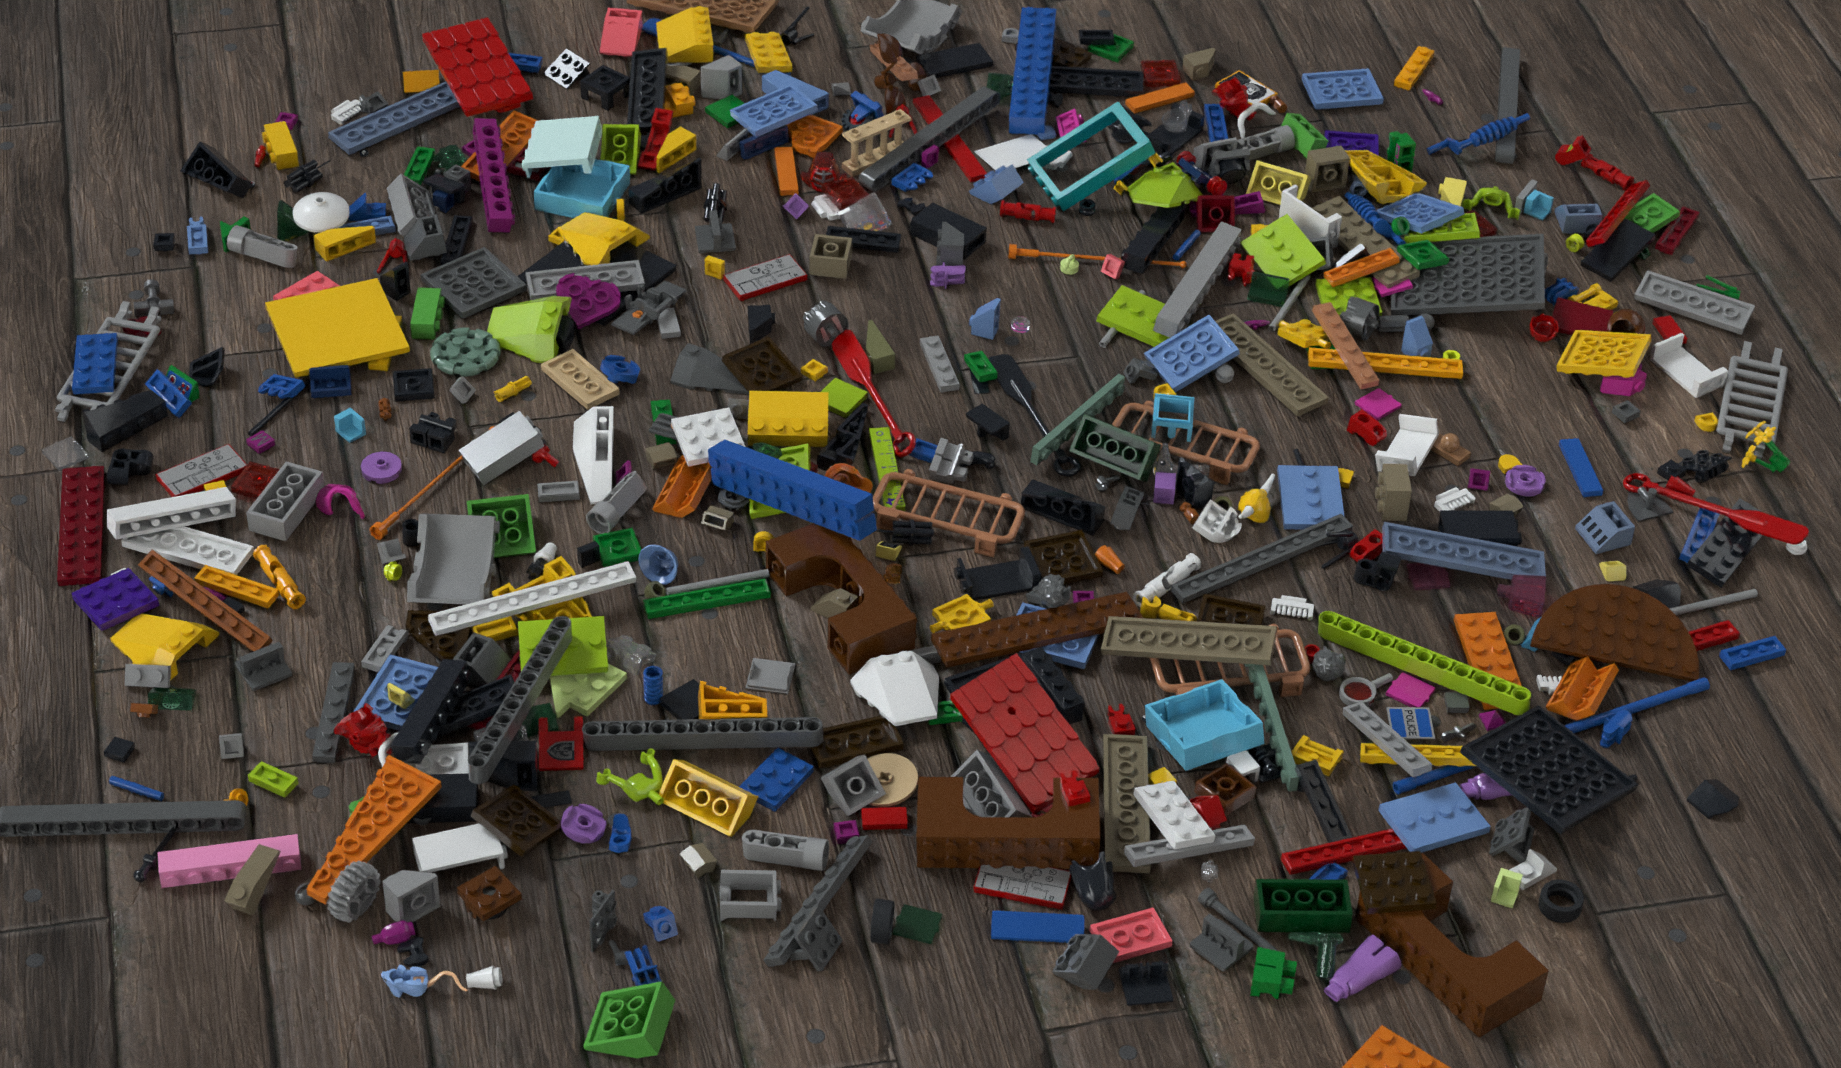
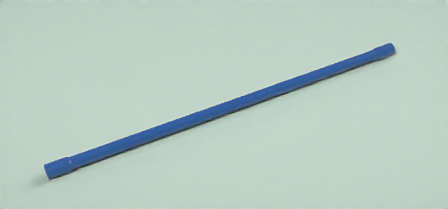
[1393,677,1710,795]

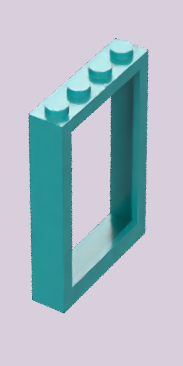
[1027,102,1155,212]

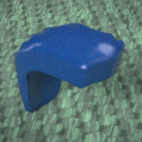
[609,814,632,853]

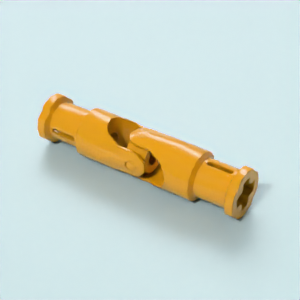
[253,545,306,609]

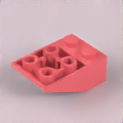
[599,8,643,57]

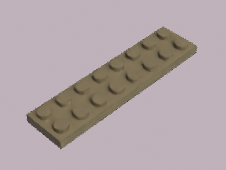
[1312,196,1420,288]
[1215,313,1329,417]
[1101,616,1277,665]
[1103,734,1151,873]

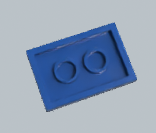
[739,748,814,812]

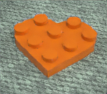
[786,115,843,158]

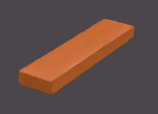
[1125,83,1195,114]
[774,147,799,196]
[1324,248,1400,287]

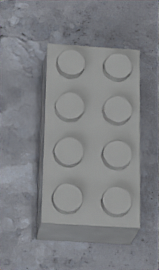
[246,461,324,541]

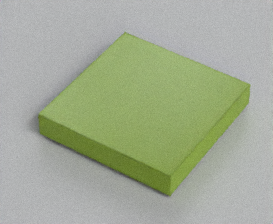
[821,378,868,418]

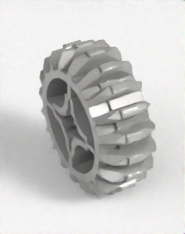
[327,861,381,923]

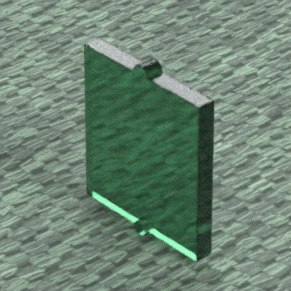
[519,703,559,738]
[893,904,943,944]

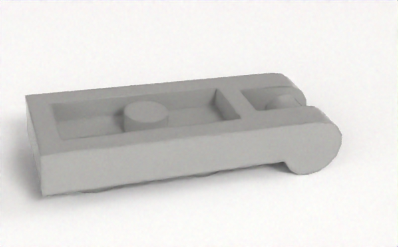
[361,625,409,672]

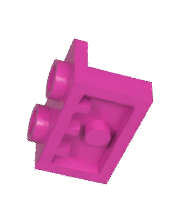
[1056,109,1087,143]

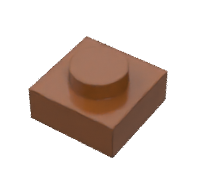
[130,703,158,718]

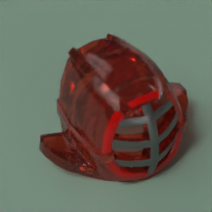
[800,152,847,193]

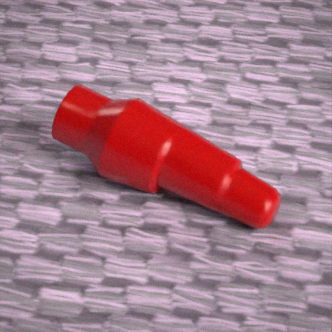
[254,145,266,168]

